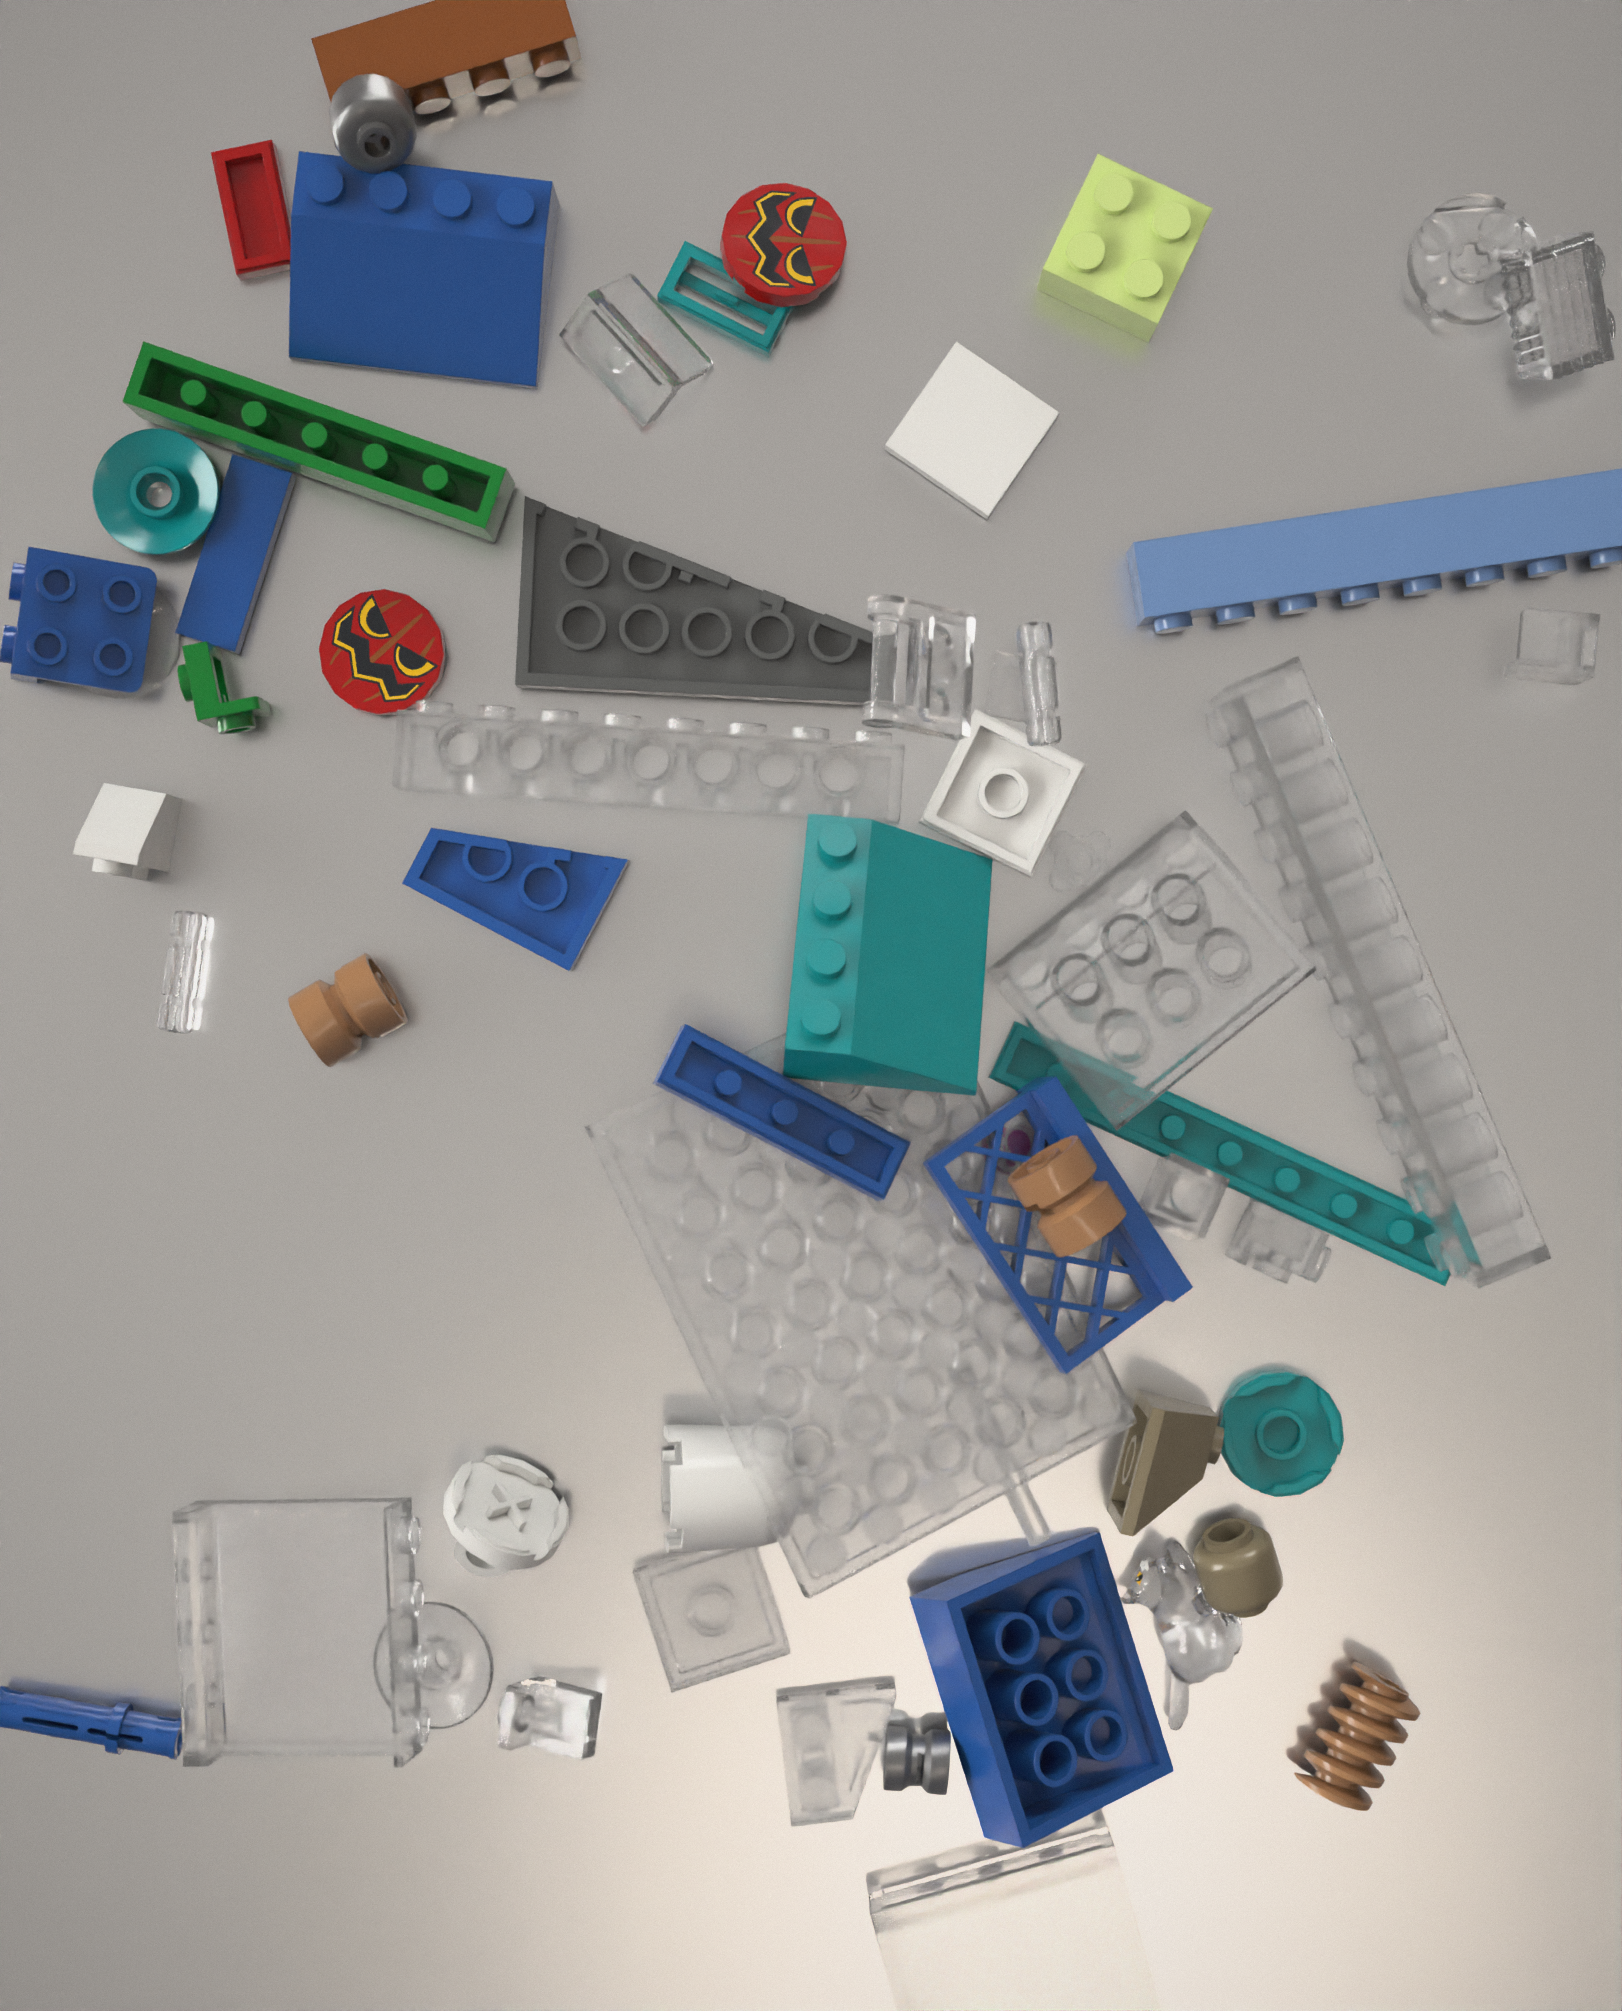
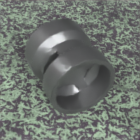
[883,1725,951,1795]

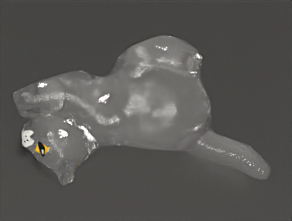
[1120,1541,1244,1731]

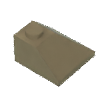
[1106,1389,1224,1537]

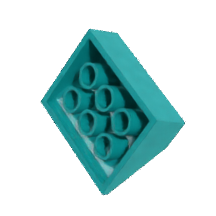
[783,813,993,1096]

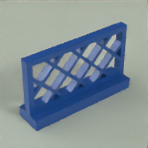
[922,1076,1193,1374]

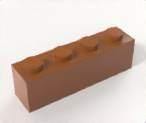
[311,0,582,114]

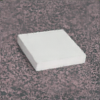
[885,341,1060,520]
[919,709,1087,878]

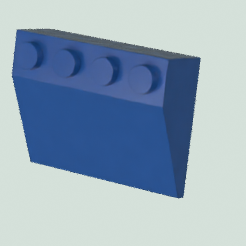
[288,151,560,389]
[909,1532,1174,1848]

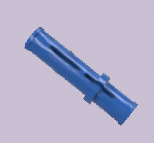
[0,1686,187,1760]

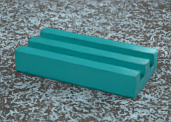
[657,241,795,358]

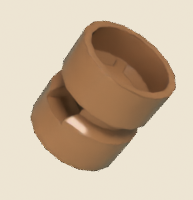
[288,953,408,1067]
[1007,1135,1127,1258]

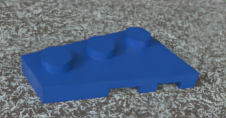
[402,828,629,972]

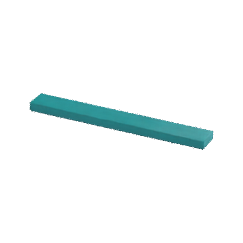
[988,1021,1471,1286]

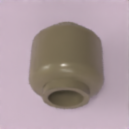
[1193,1518,1283,1618]

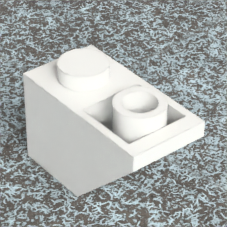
[73,783,181,881]

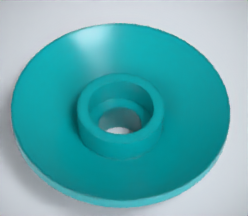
[92,428,220,555]

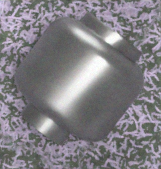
[329,73,417,174]

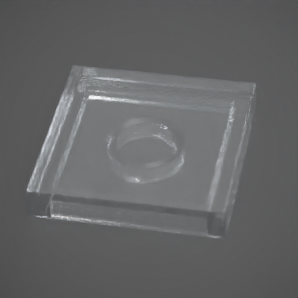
[633,1547,791,1693]

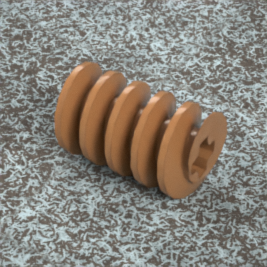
[1294,1662,1421,1811]

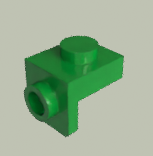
[177,641,271,735]

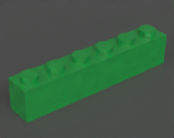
[122,341,515,542]

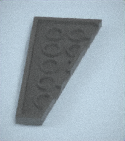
[515,496,896,707]

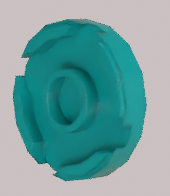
[1217,1369,1344,1497]

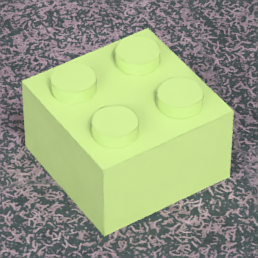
[1037,154,1213,343]

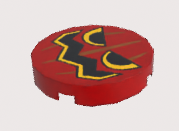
[720,183,847,307]
[319,589,446,716]

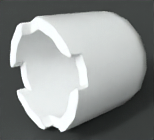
[661,1425,808,1553]

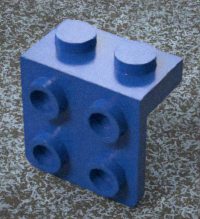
[0,546,157,693]

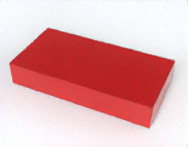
[211,140,291,281]

